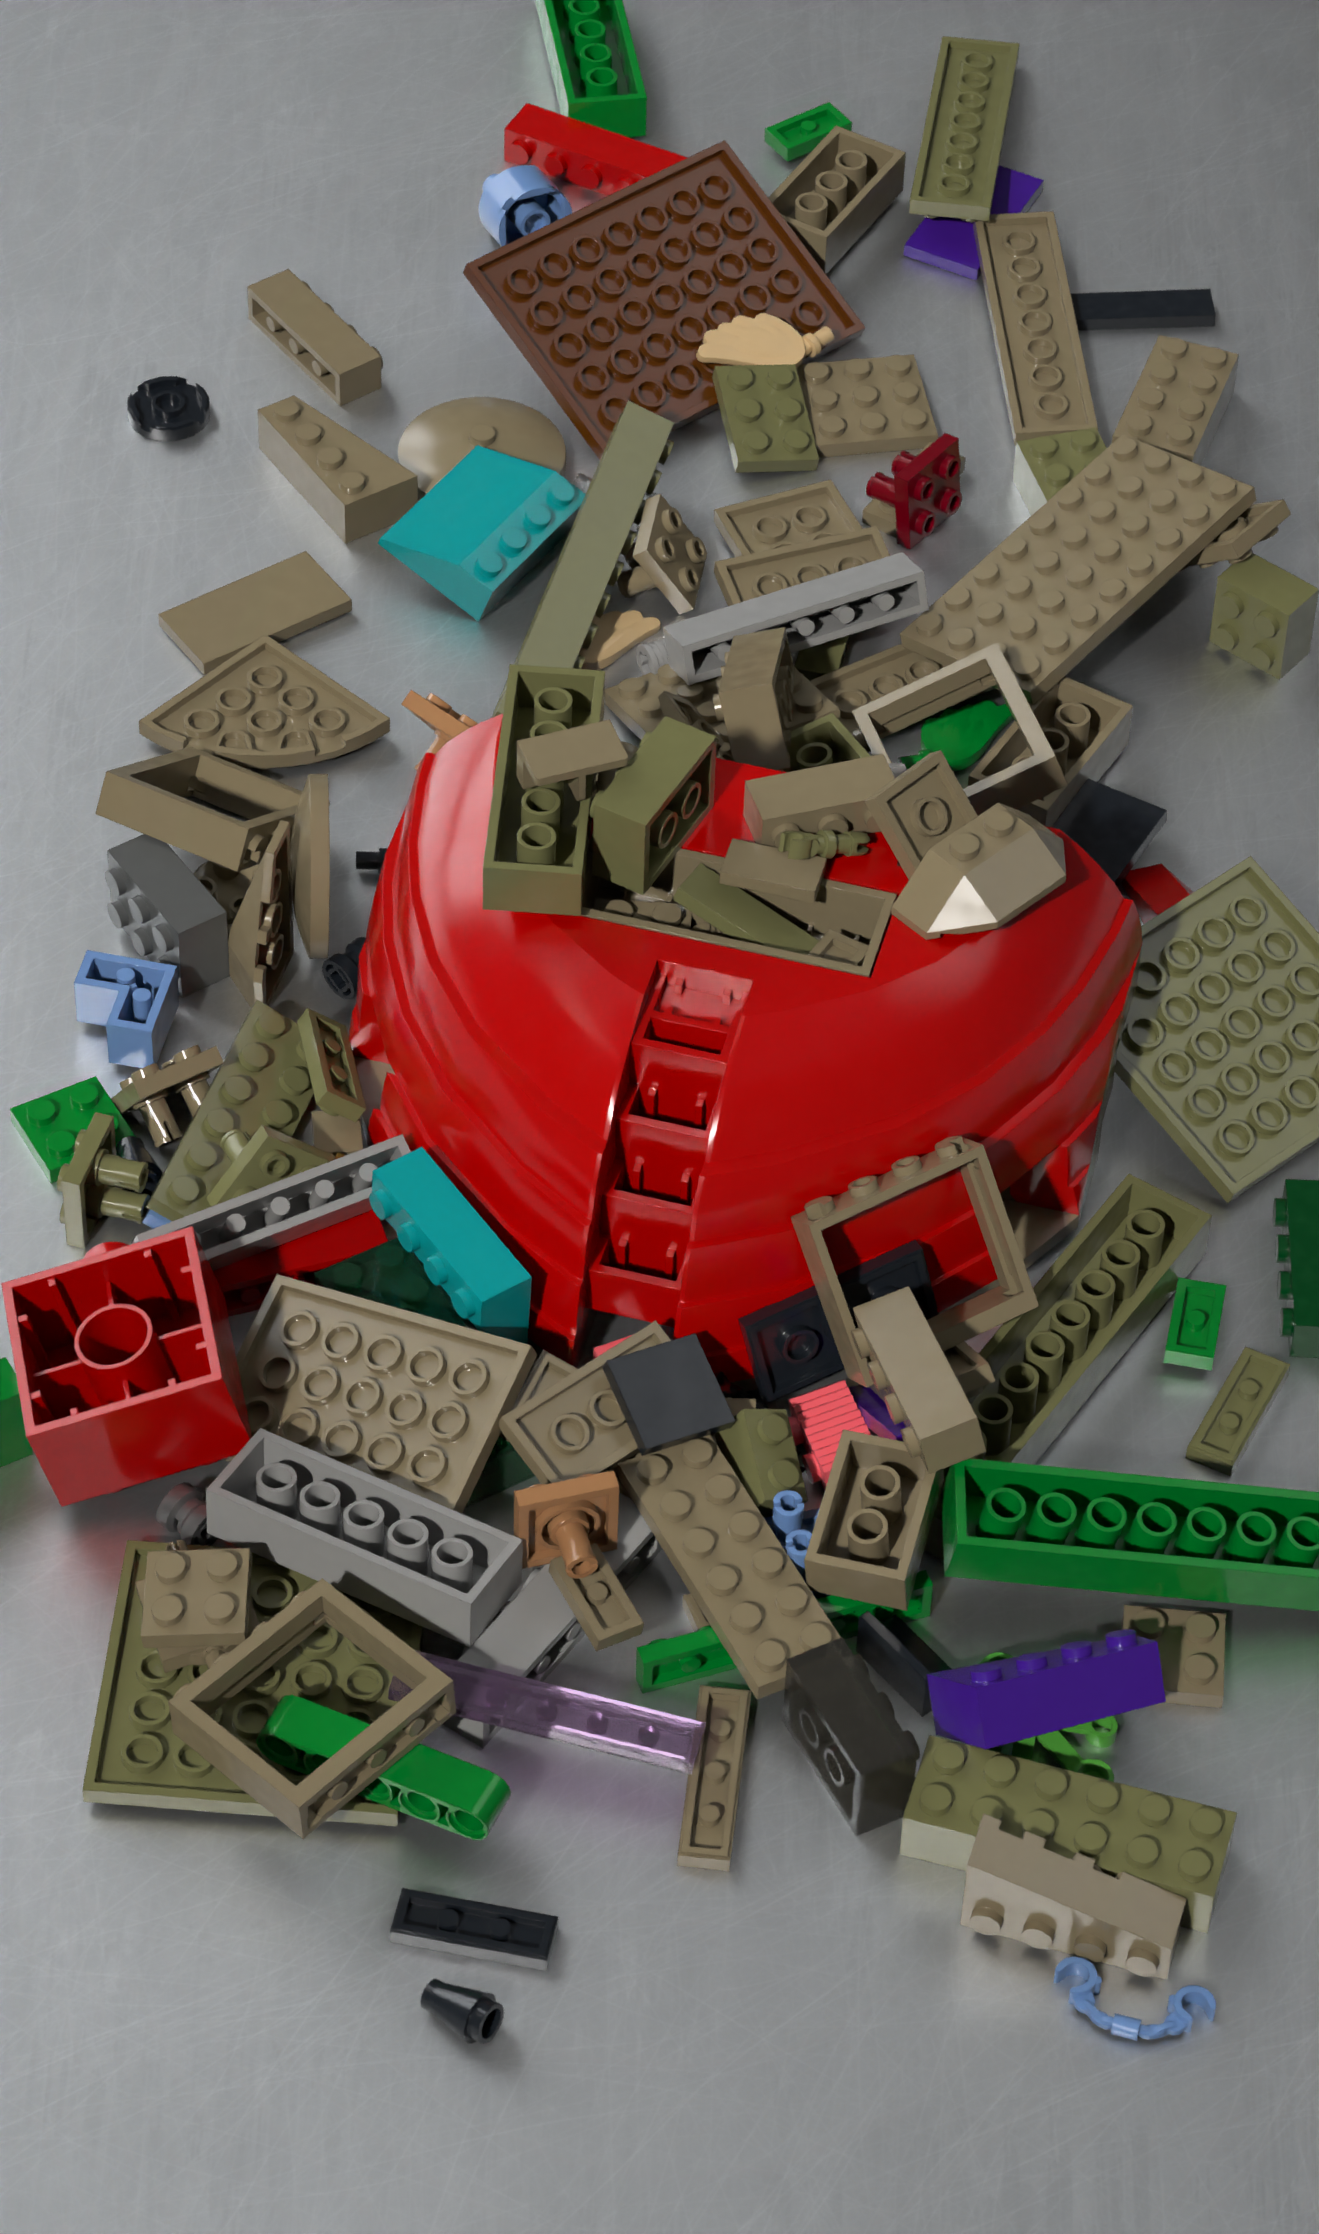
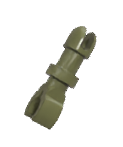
[778,830,870,860]

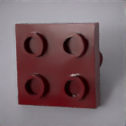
[866,433,962,550]

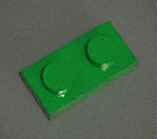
[764,102,852,162]
[1163,1277,1226,1371]

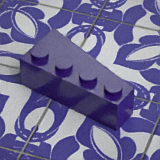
[927,1629,1166,1749]

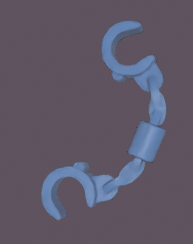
[1053,1956,1216,2041]

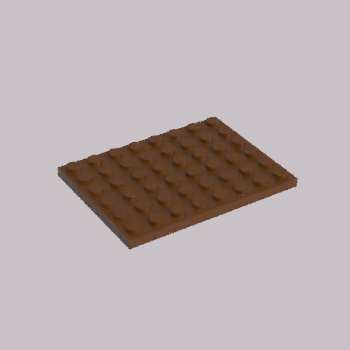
[463,140,866,460]

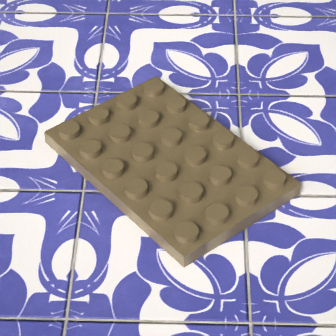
[221,1274,537,1514]

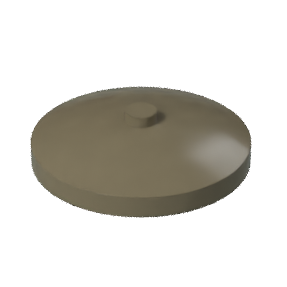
[398,397,566,501]
[290,774,330,959]

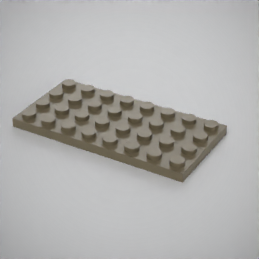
[900,434,1256,705]

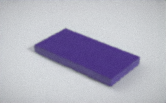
[904,165,1044,281]

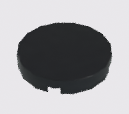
[127,376,210,441]

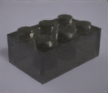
[782,1637,920,1836]

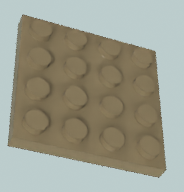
[605,664,841,756]

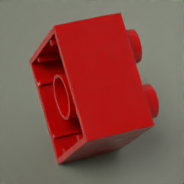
[1,1226,252,1507]

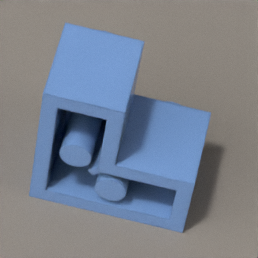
[74,950,179,1068]

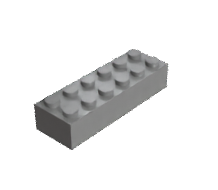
[206,1428,523,1647]

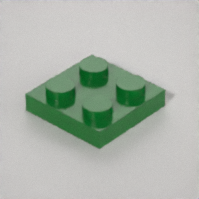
[10,1076,135,1184]

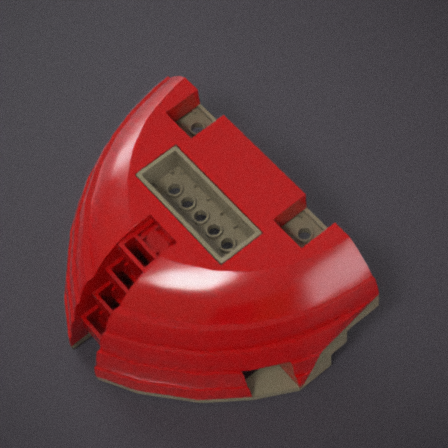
[349,714,1142,1392]

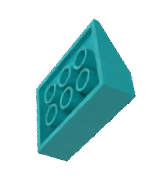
[378,445,585,622]
[369,1147,532,1344]

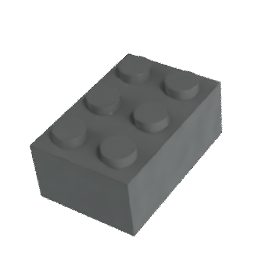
[105,834,230,998]

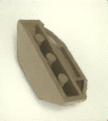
[891,803,1066,940]

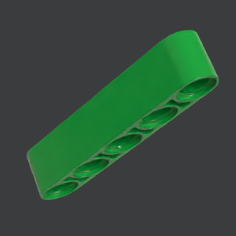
[256,1695,511,1840]

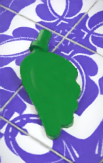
[897,700,1014,771]

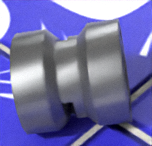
[156,1482,218,1546]

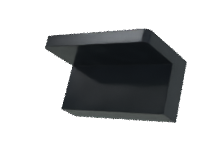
[856,1611,951,1717]

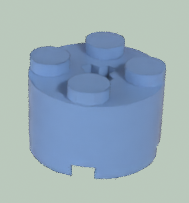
[479,165,572,247]

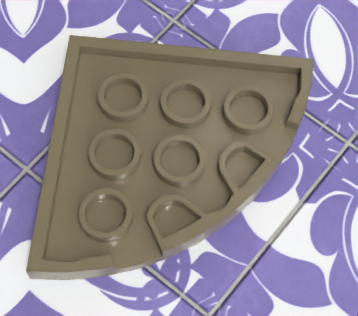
[139,634,390,770]

